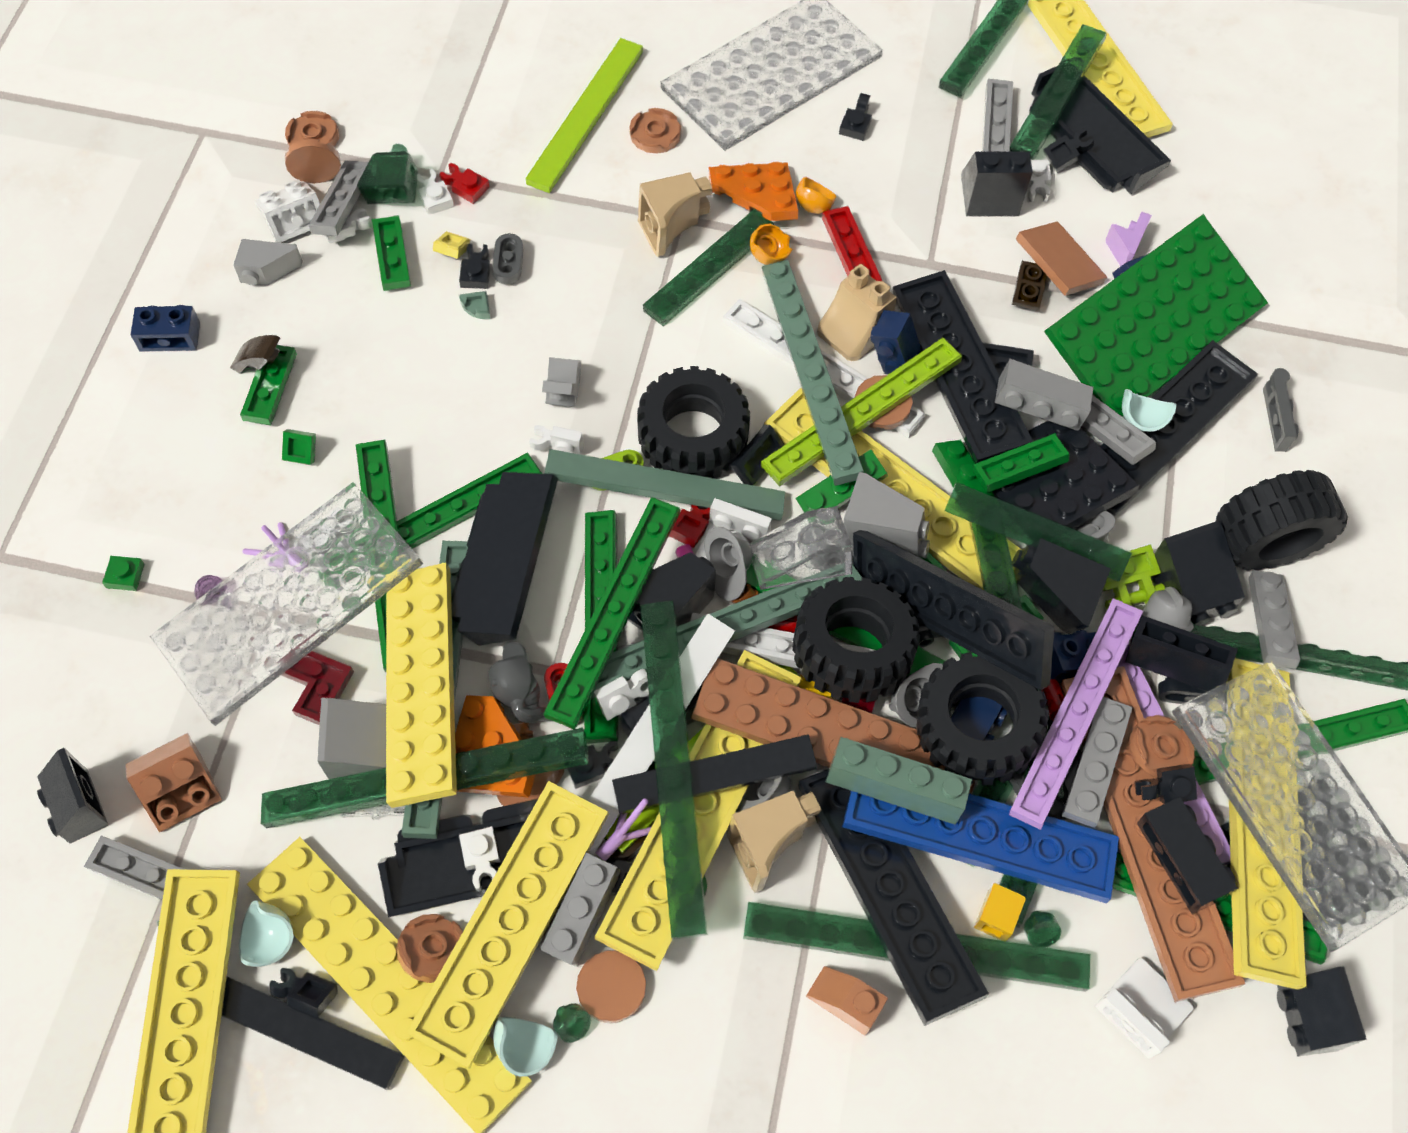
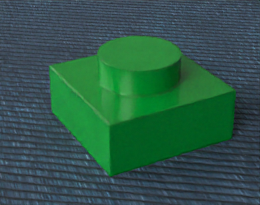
[282,429,316,465]
[102,555,145,591]

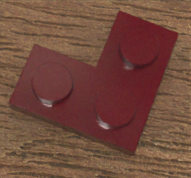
[280,644,354,725]

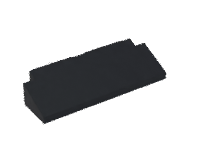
[1029,61,1171,194]
[451,472,558,646]
[378,799,538,917]

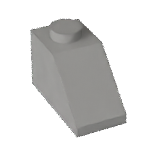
[233,239,302,285]

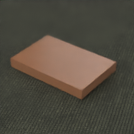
[1015,221,1107,296]

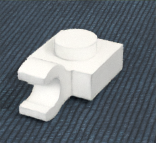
[529,425,584,455]

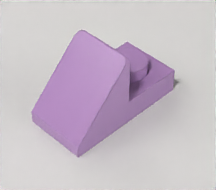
[1106,211,1152,267]

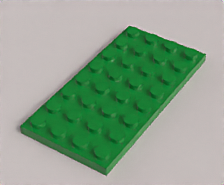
[1044,214,1268,416]

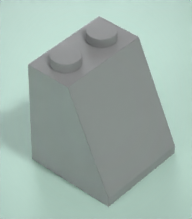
[844,472,930,558]
[317,698,386,783]

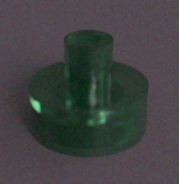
[1024,911,1061,948]
[553,1003,591,1043]

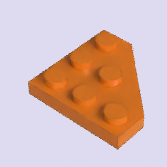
[709,162,798,221]
[455,695,538,798]

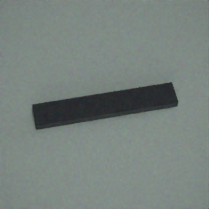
[612,734,817,815]
[222,977,404,1091]

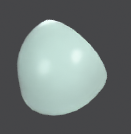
[1122,389,1176,432]
[239,900,294,967]
[493,1017,557,1077]

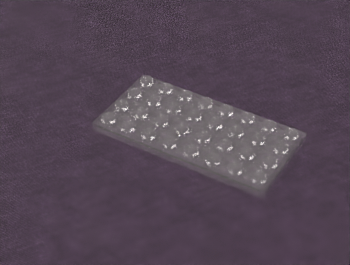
[661,0,883,151]
[150,482,424,726]
[1171,661,1408,952]

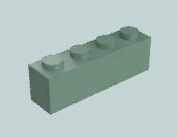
[826,737,972,825]

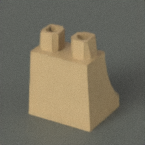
[638,172,712,257]
[817,264,897,361]
[727,791,821,893]

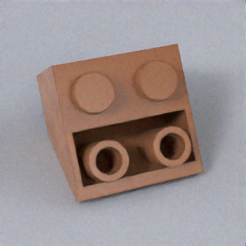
[125,733,222,833]

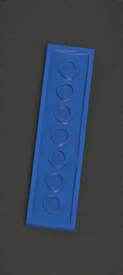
[842,791,1119,904]

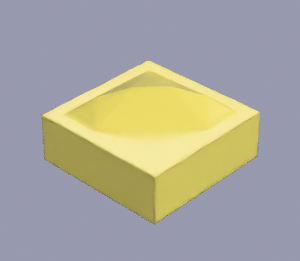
[433,231,471,259]

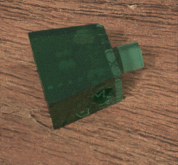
[357,144,418,204]

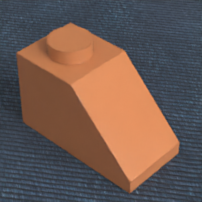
[806,966,888,1036]

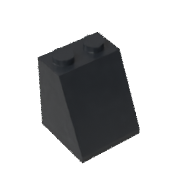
[961,151,1033,217]
[1152,521,1245,628]
[1011,538,1111,634]
[628,552,716,637]

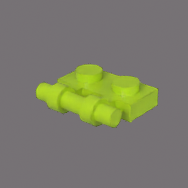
[1095,544,1165,610]

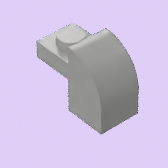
[542,357,581,407]

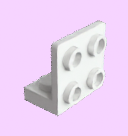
[254,180,320,243]
[695,498,772,571]
[1095,958,1193,1058]

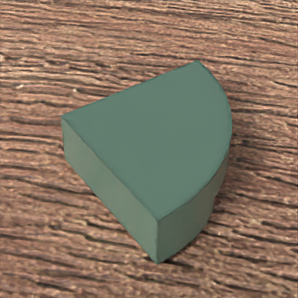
[459,291,490,320]

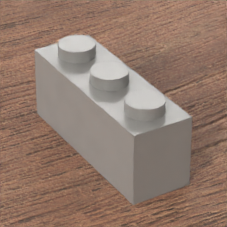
[995,359,1093,431]
[540,852,622,966]

